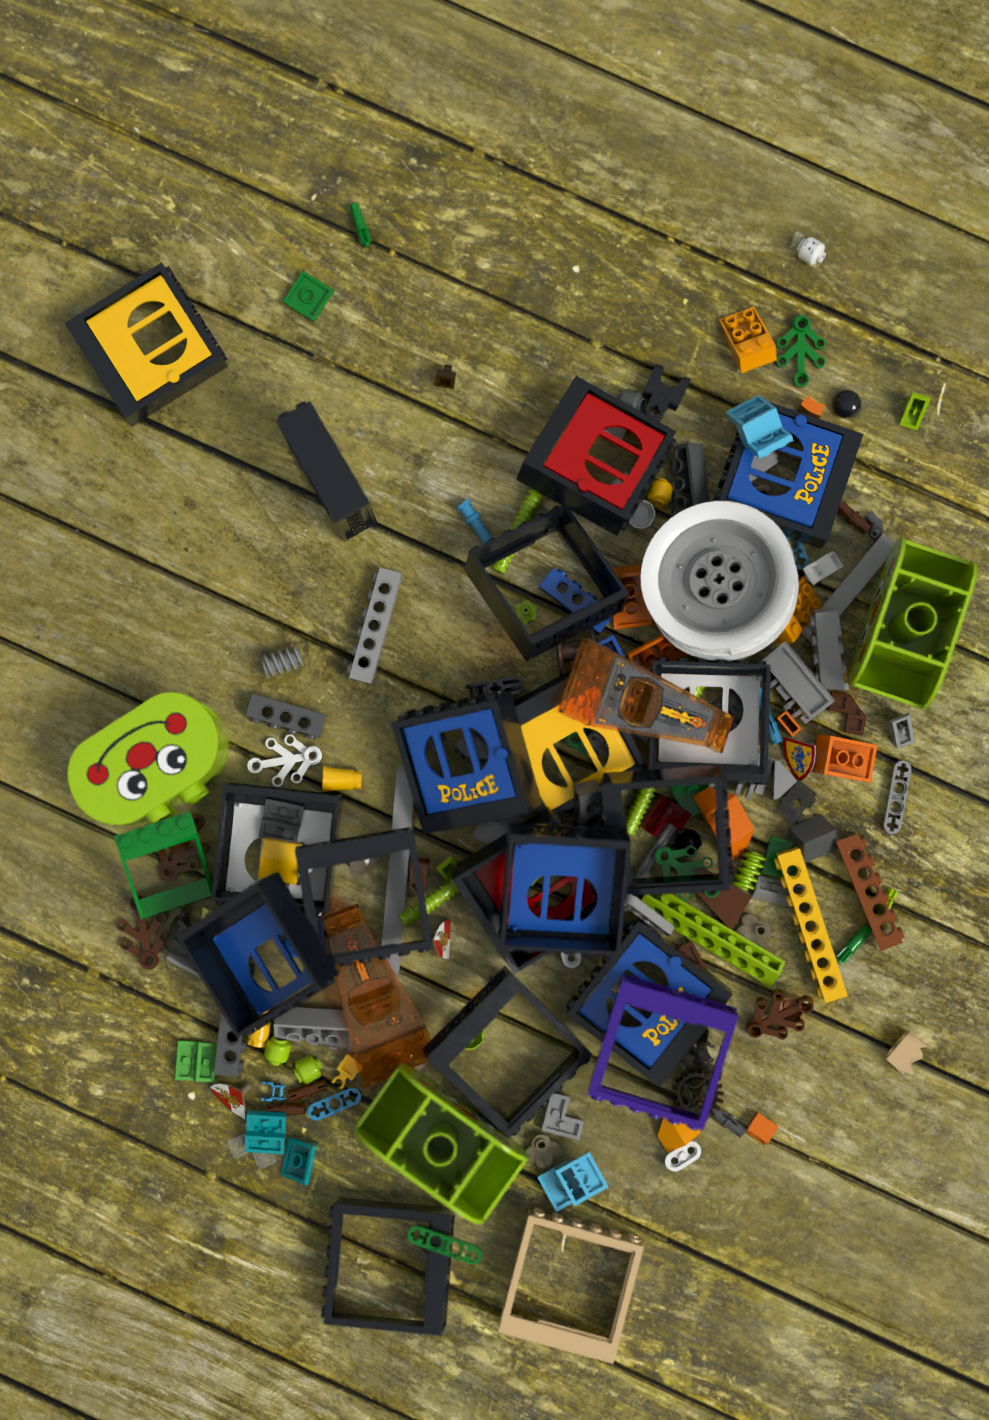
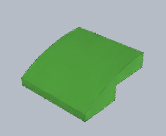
[174,1040,217,1082]

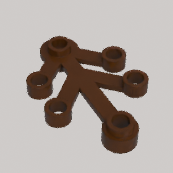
[158,814,210,882]
[117,895,171,970]
[745,989,814,1040]

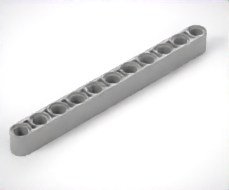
[381,765,414,977]

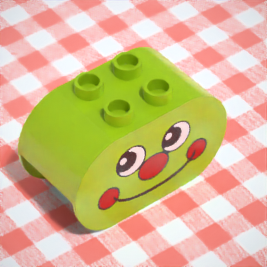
[848,537,978,710]
[68,692,229,826]
[354,1063,530,1225]

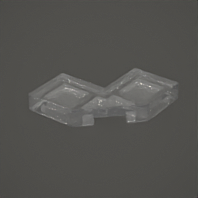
[227,1133,278,1170]

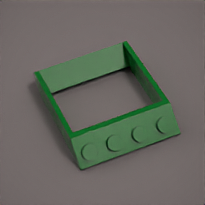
[114,812,212,920]

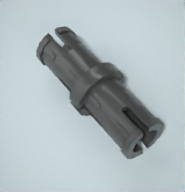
[709,1108,747,1138]

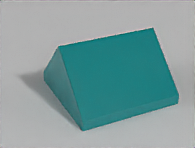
[281,1137,318,1185]

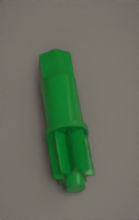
[348,203,372,248]
[836,924,872,964]

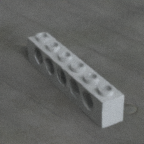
[347,567,403,685]

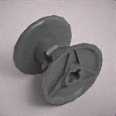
[556,627,597,675]

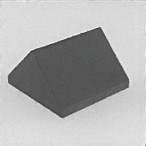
[787,814,837,863]

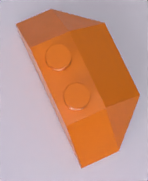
[692,787,754,861]

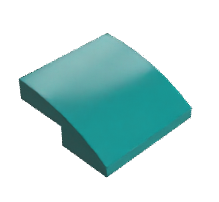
[245,1110,287,1155]

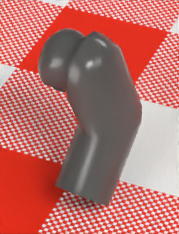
[865,511,883,539]

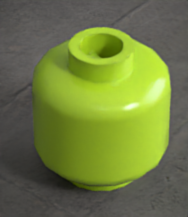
[264,1036,291,1066]
[293,1055,323,1084]

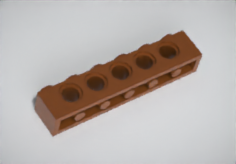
[836,834,905,951]

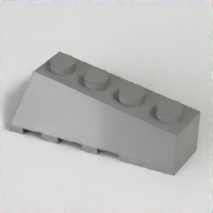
[809,607,849,690]
[274,1007,354,1054]

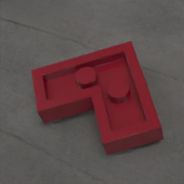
[639,795,692,838]

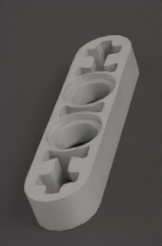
[882,761,911,834]
[625,894,674,937]

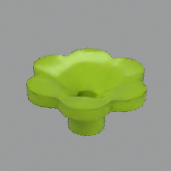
[515,600,537,624]

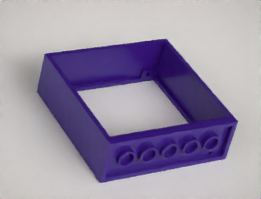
[588,973,738,1131]

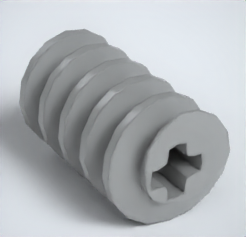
[262,645,304,679]

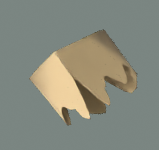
[883,1030,933,1080]

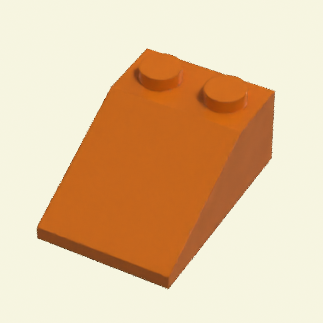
[612,564,652,629]
[811,734,877,783]

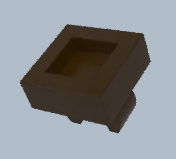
[435,364,456,389]

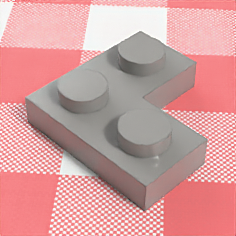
[541,1093,584,1140]

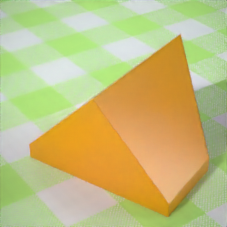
[657,1118,701,1153]

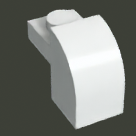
[803,551,844,586]

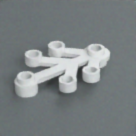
[247,734,322,787]

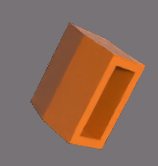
[797,396,825,419]
[775,710,802,737]
[745,1112,778,1145]

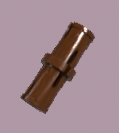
[838,500,871,535]
[287,1078,328,1102]
[265,1102,306,1117]

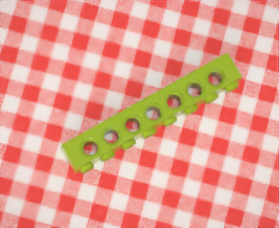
[640,894,785,987]

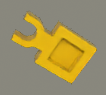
[332,1052,364,1090]

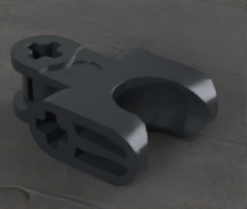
[642,364,691,422]
[465,676,524,699]

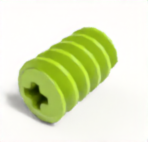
[730,849,767,892]

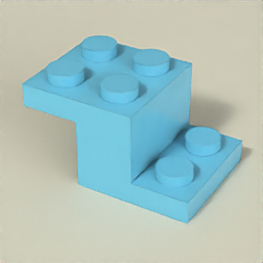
[726,394,793,459]
[537,1151,609,1212]

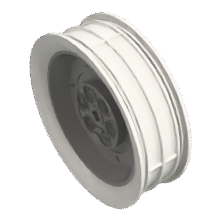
[641,501,799,661]

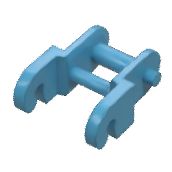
[260,1081,286,1102]

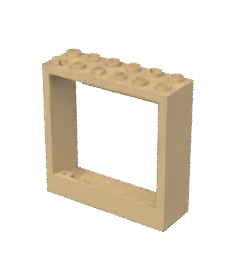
[498,1207,644,1364]

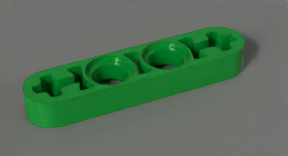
[408,1224,483,1265]

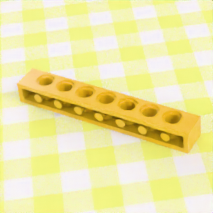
[774,846,848,1003]

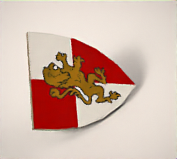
[422,920,451,959]
[210,1083,252,1120]

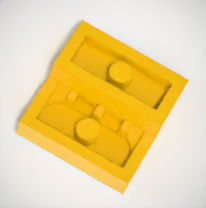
[258,838,303,885]

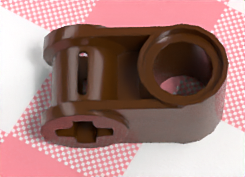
[409,858,430,895]

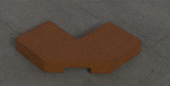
[827,691,866,736]

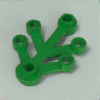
[776,315,826,388]
[654,846,720,900]

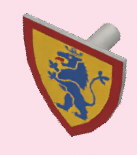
[783,736,816,782]

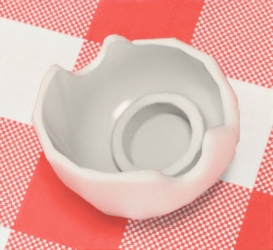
[629,500,655,529]

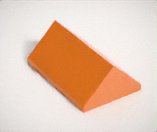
[625,634,689,682]

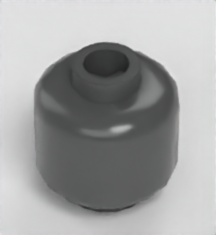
[616,389,645,412]

